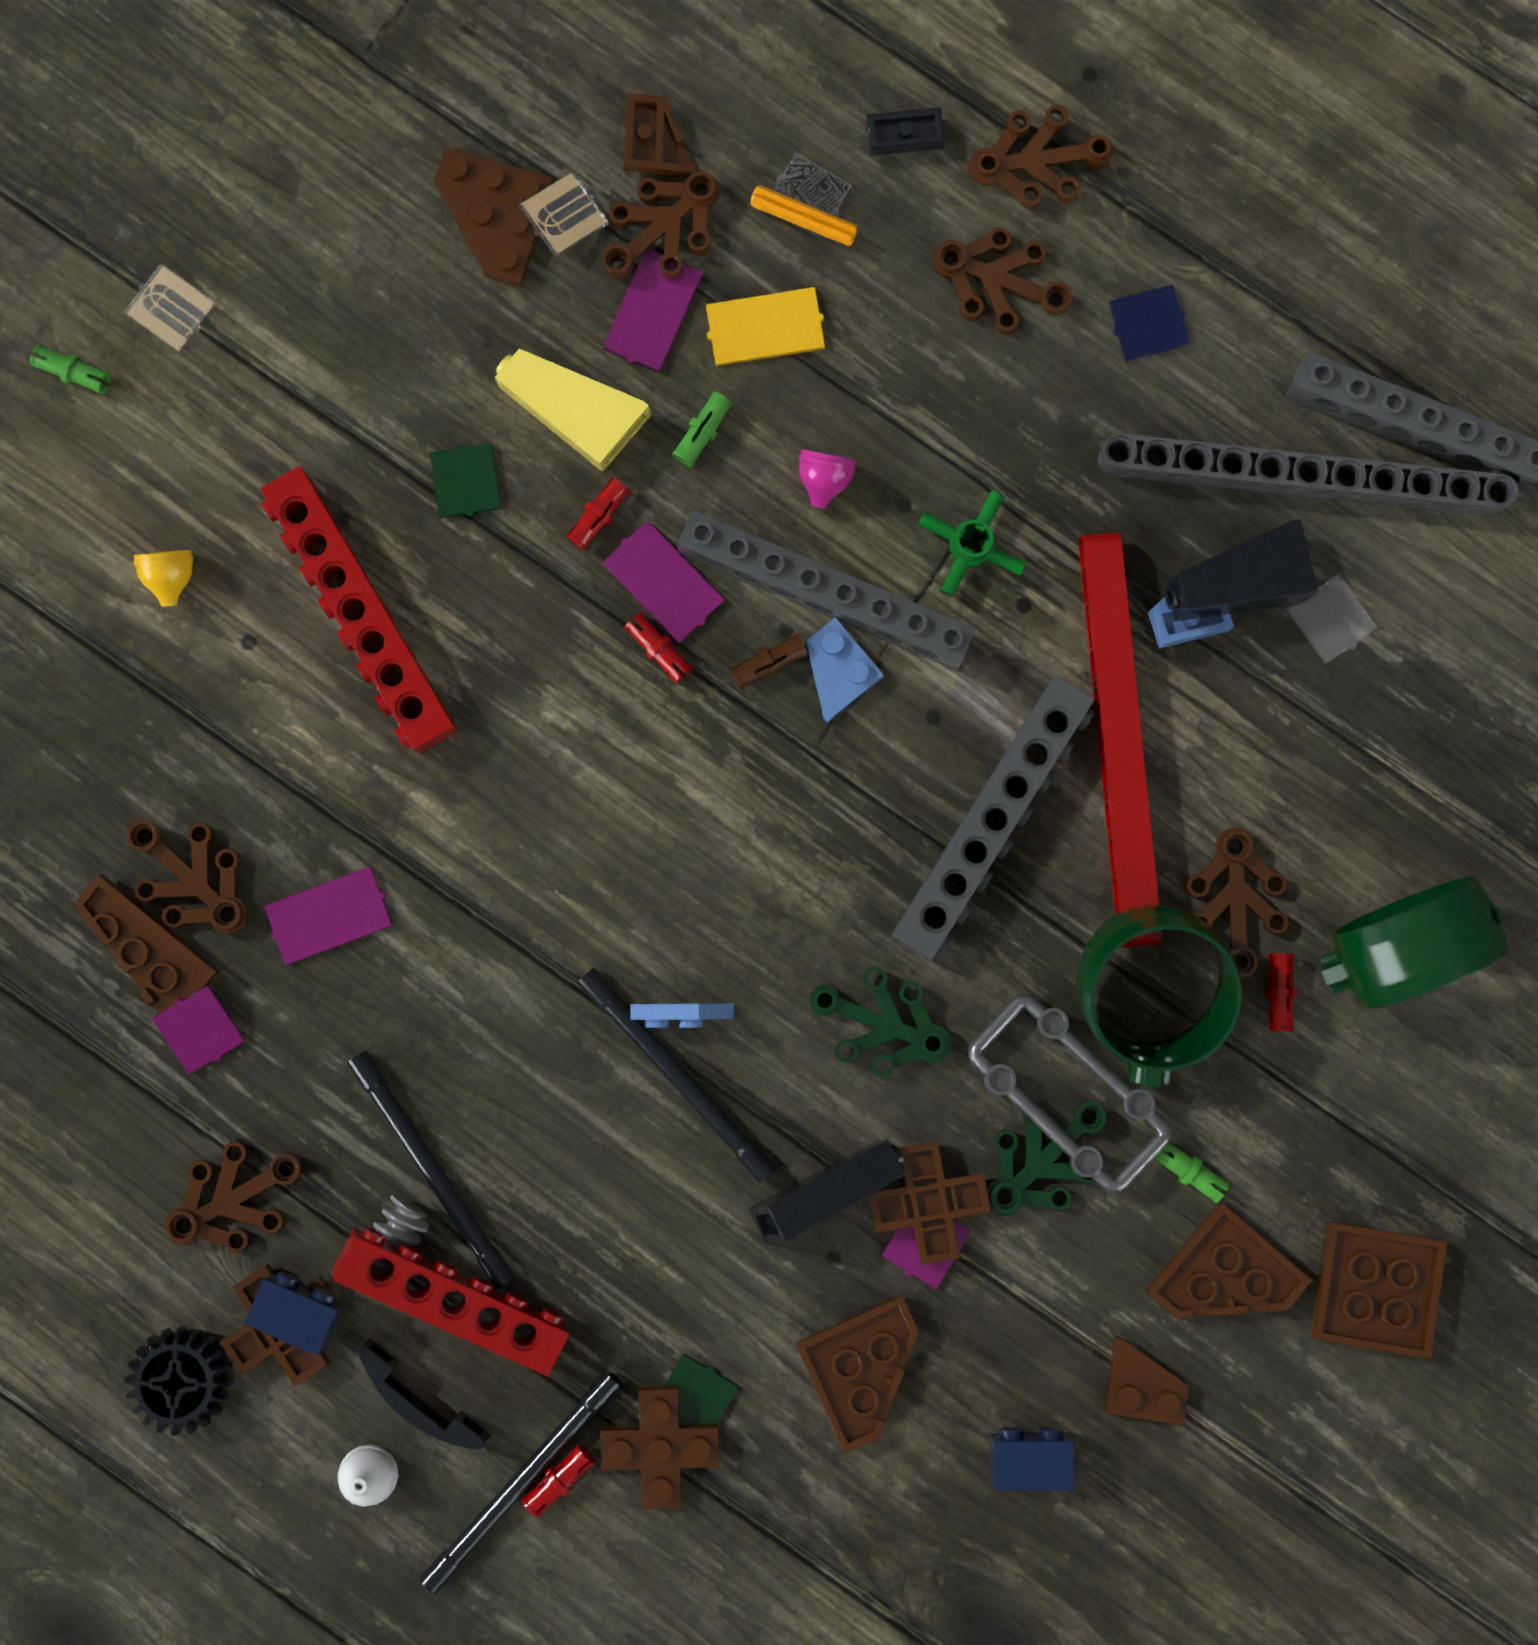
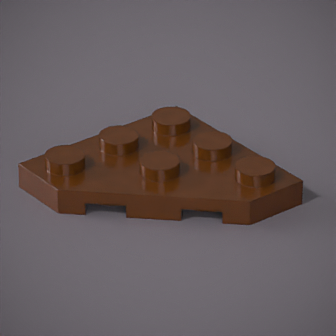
[434,147,554,288]
[1144,1202,1312,1319]
[795,1294,919,1454]

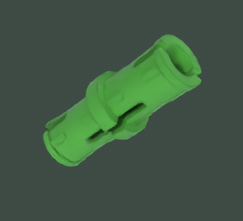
[30,344,111,394]
[672,391,733,468]
[1153,1142,1230,1203]

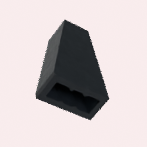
[1165,519,1318,621]
[748,1139,906,1243]

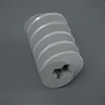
[370,1195,430,1274]

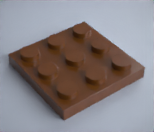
[1310,1221,1447,1359]

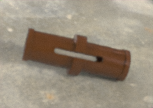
[730,634,808,690]

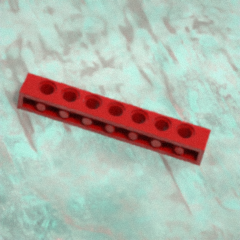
[260,465,459,754]

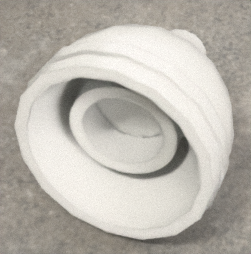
[338,1444,398,1507]

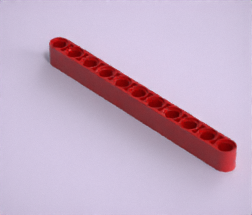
[1079,532,1162,948]

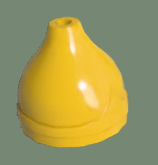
[133,550,193,607]

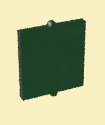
[430,444,501,518]
[664,1354,738,1425]

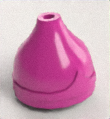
[798,449,857,509]

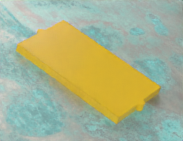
[706,287,825,366]

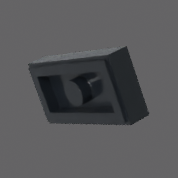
[866,107,945,156]

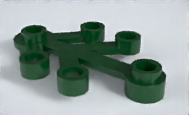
[809,967,952,1077]
[986,1101,1106,1216]

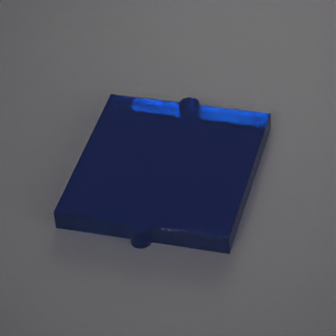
[1109,285,1189,361]

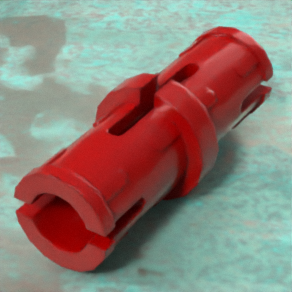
[565,477,631,551]
[624,612,693,684]
[1265,953,1297,1031]
[522,1444,596,1518]

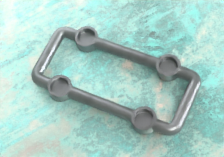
[968,994,1171,1193]

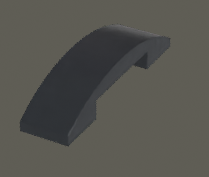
[357,1338,491,1449]

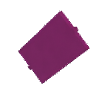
[603,249,703,373]
[602,520,724,644]
[264,866,393,965]

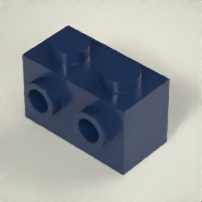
[244,1272,344,1356]
[990,1427,1074,1490]

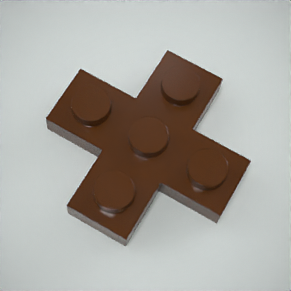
[868,1141,991,1265]
[220,1263,339,1387]
[600,1386,720,1509]

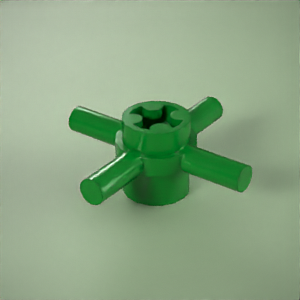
[918,490,1026,597]

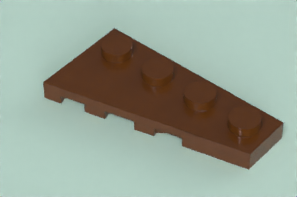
[74,874,220,1014]

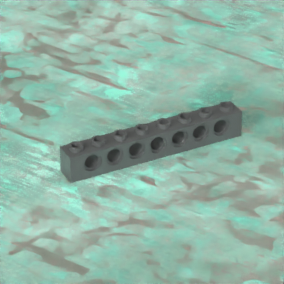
[1285,351,1538,498]
[677,510,976,670]
[890,675,1095,961]

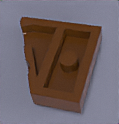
[623,92,696,178]
[1104,1336,1189,1426]

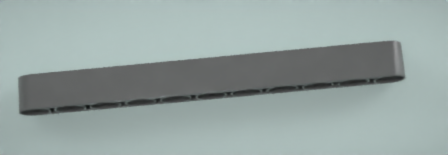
[1097,433,1519,516]

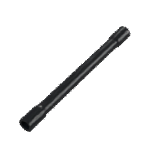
[577,968,777,1183]
[347,1050,515,1290]
[419,1370,623,1594]

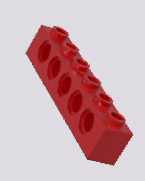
[332,1227,570,1377]

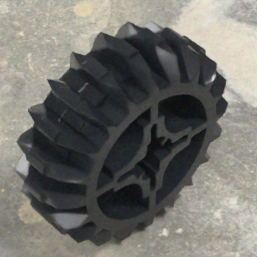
[124,1326,234,1436]

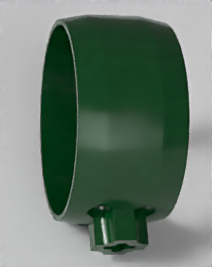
[1319,876,1509,1008]
[1076,905,1242,1087]

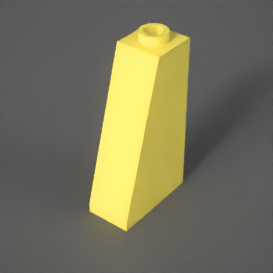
[495,349,651,472]

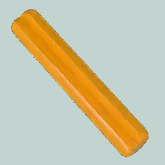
[751,185,858,246]

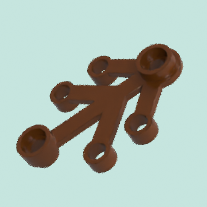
[969,105,1114,209]
[602,171,720,280]
[932,227,1072,335]
[127,820,248,934]
[1185,827,1289,977]
[164,1141,303,1253]

